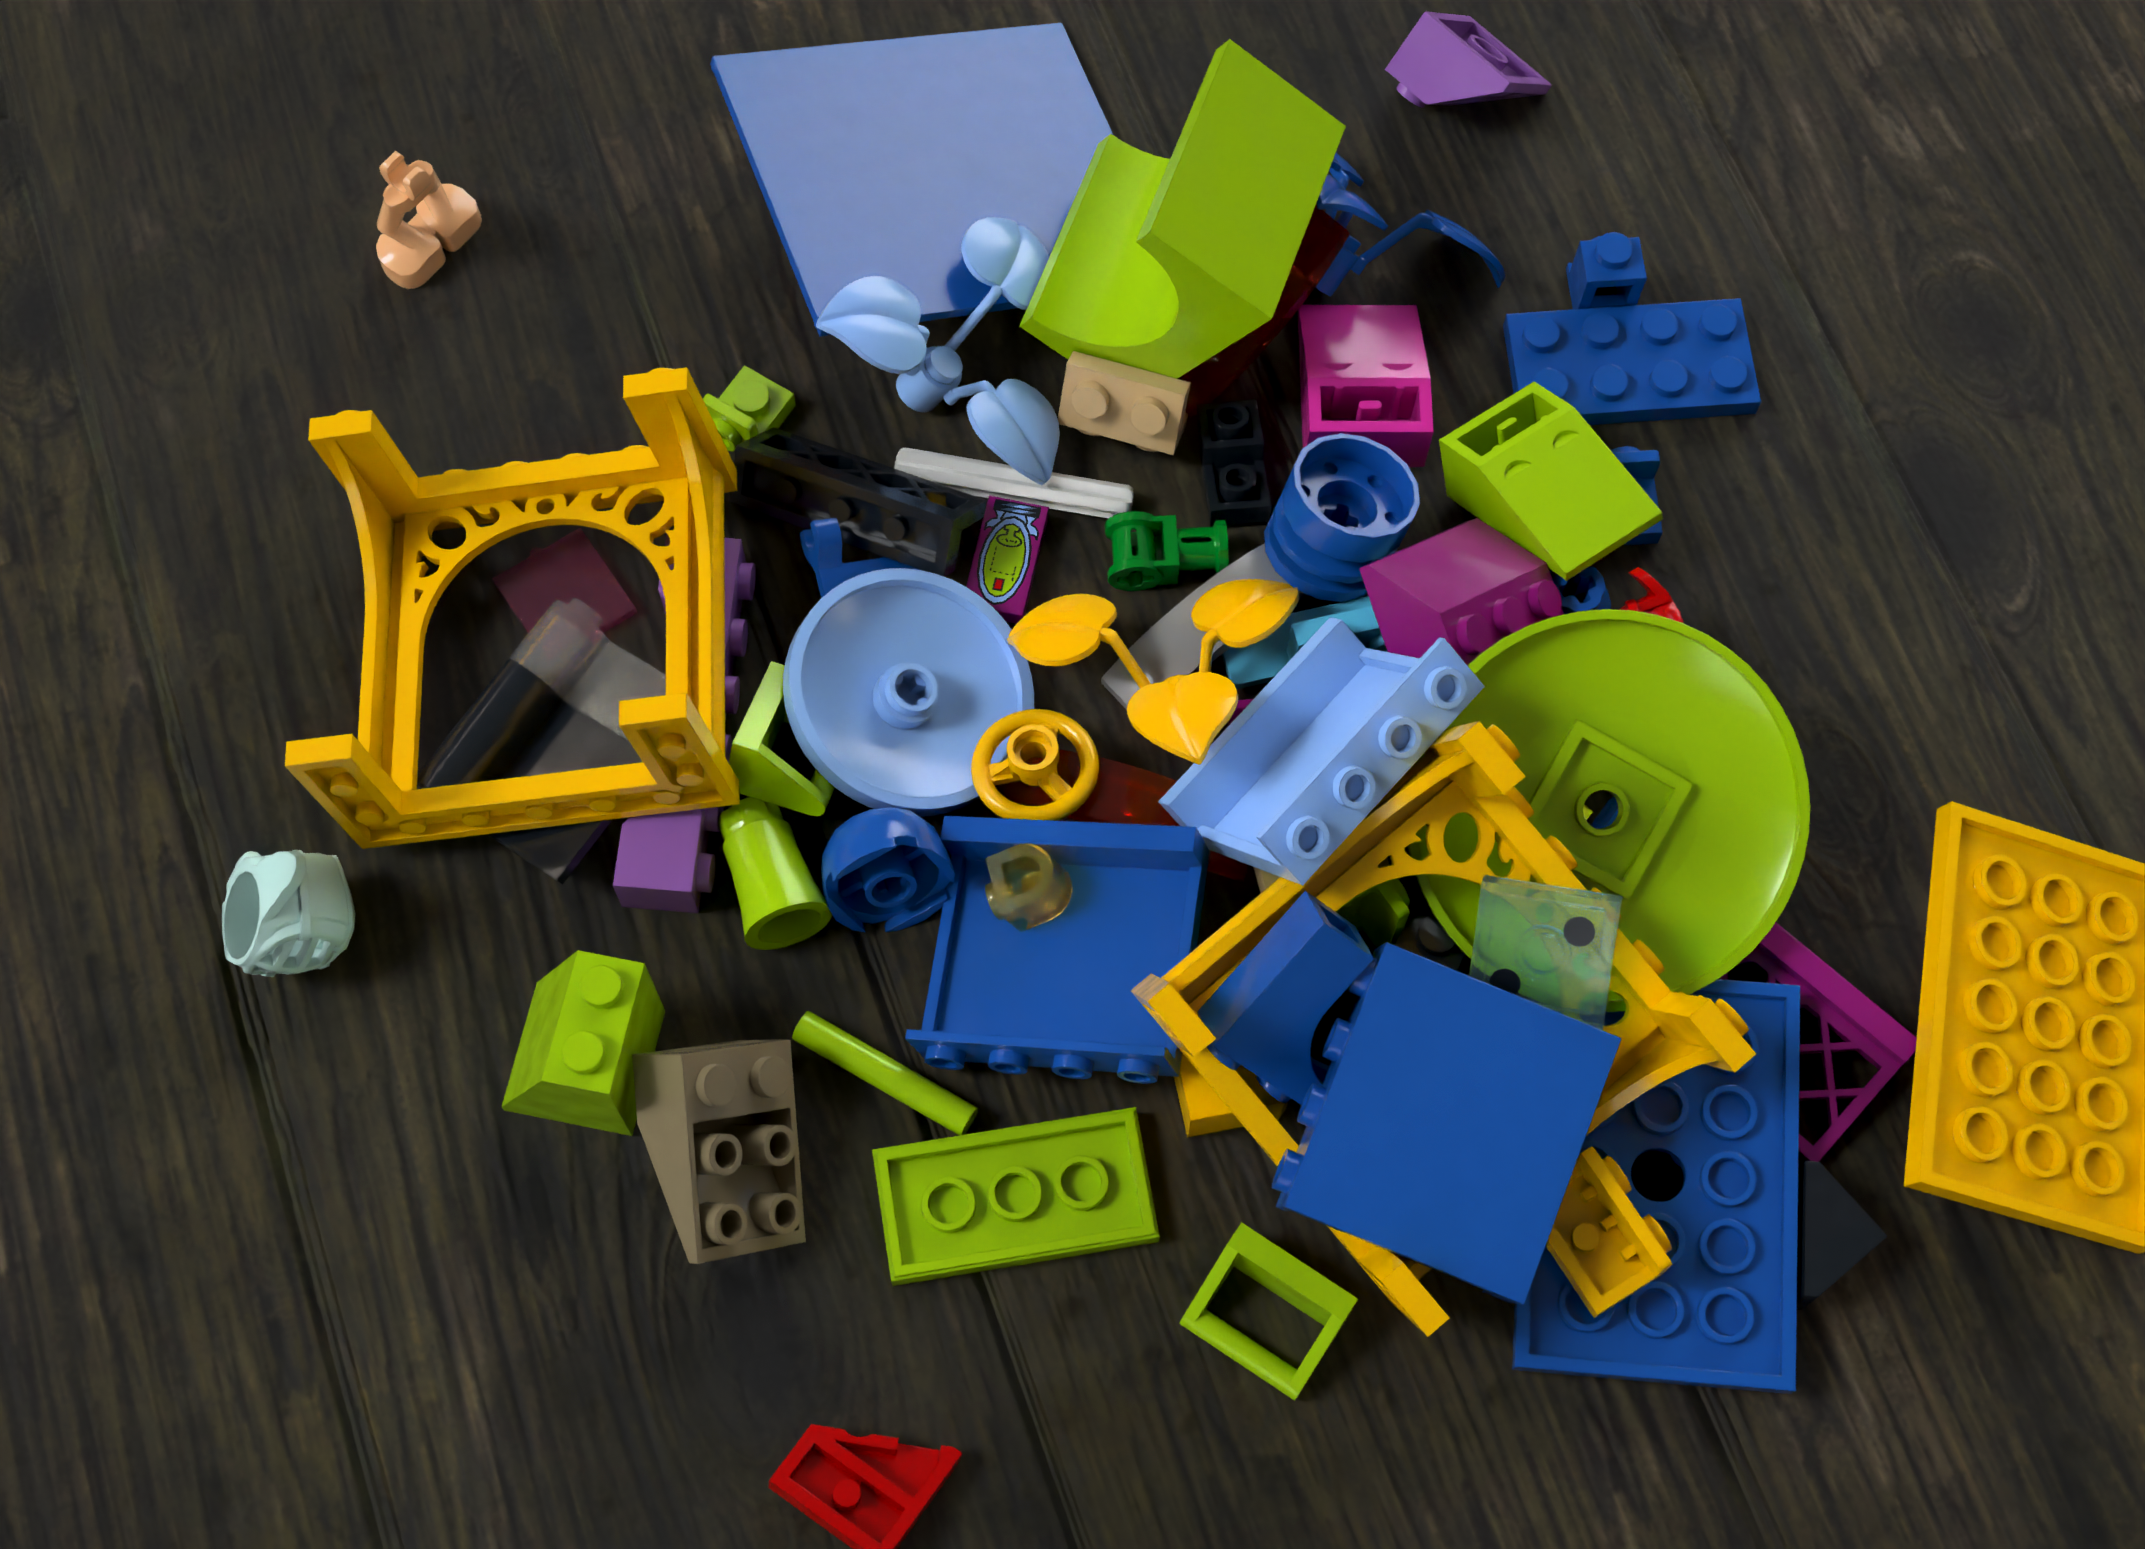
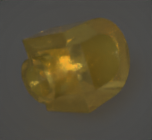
[985,843,1072,932]

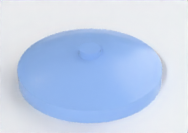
[783,568,1034,817]

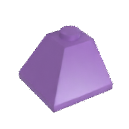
[1385,11,1552,108]

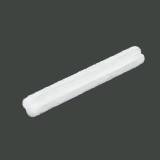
[894,447,1134,519]

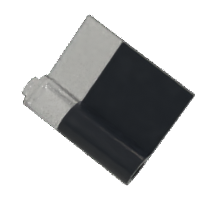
[417,597,666,885]

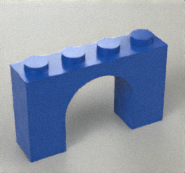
[1197,891,1374,1105]

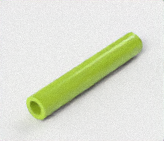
[792,1011,978,1136]

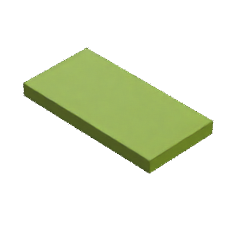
[872,1107,1160,1286]

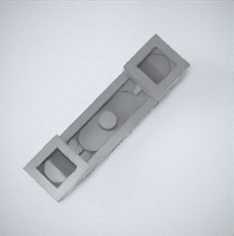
[1101,543,1308,710]

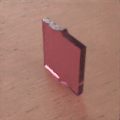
[492,528,637,665]

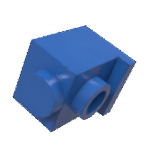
[1566,232,1647,309]

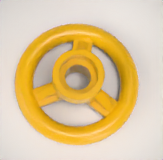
[971,709,1099,821]

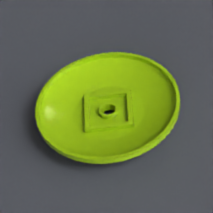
[1408,609,1810,1012]

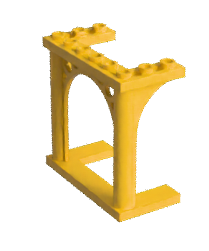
[285,367,740,849]
[1131,721,1756,1337]

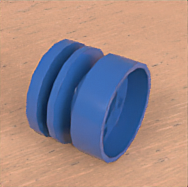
[1264,433,1420,602]

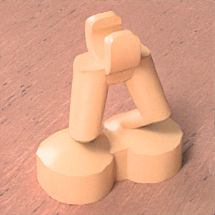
[376,151,482,289]

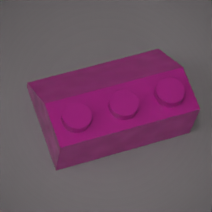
[1359,518,1564,665]

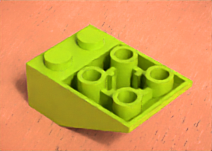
[1439,382,1663,581]

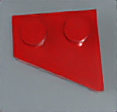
[768,1424,962,1549]

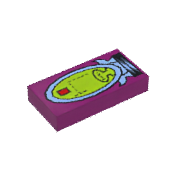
[966,495,1049,624]

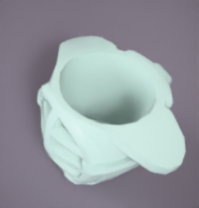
[222,850,355,977]

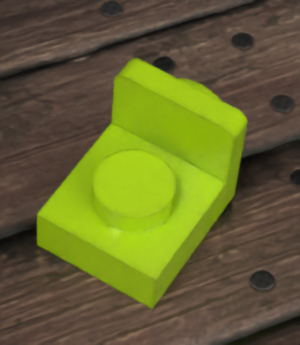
[703,365,796,451]

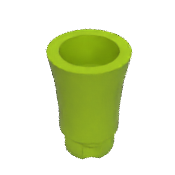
[718,797,832,950]

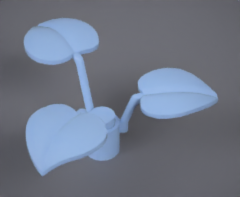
[816,217,1060,485]

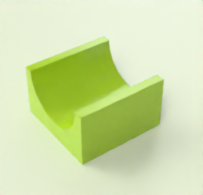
[1019,39,1346,379]

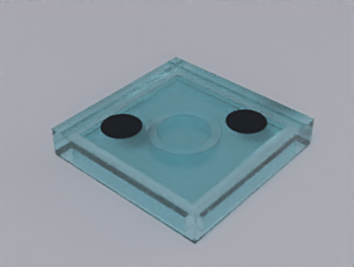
[1469,875,1623,1030]

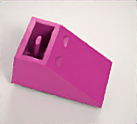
[1298,305,1434,467]

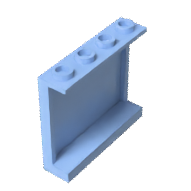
[1158,617,1485,886]

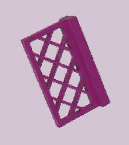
[1719,922,1917,1162]

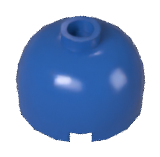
[821,807,955,932]

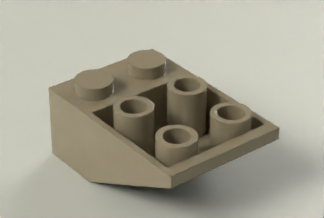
[632,1040,806,1264]

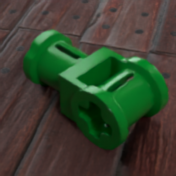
[1104,511,1229,591]

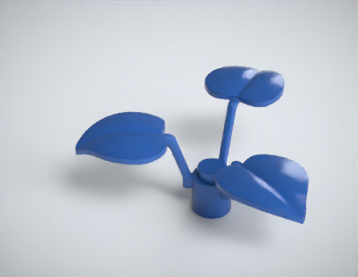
[1293,153,1505,297]

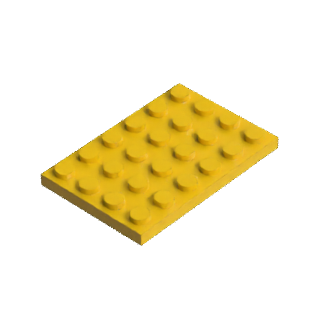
[1904,801,2145,1254]

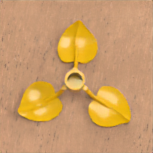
[1007,579,1299,765]

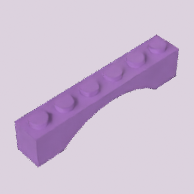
[613,534,756,913]

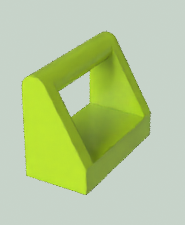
[729,661,835,816]
[1179,1222,1358,1401]

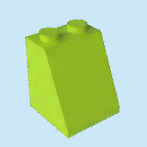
[502,950,665,1136]

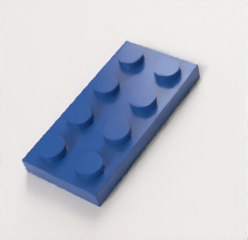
[1503,298,1761,425]

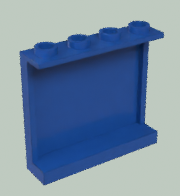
[905,816,1210,1084]
[1272,942,1622,1305]

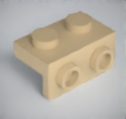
[1058,351,1191,455]

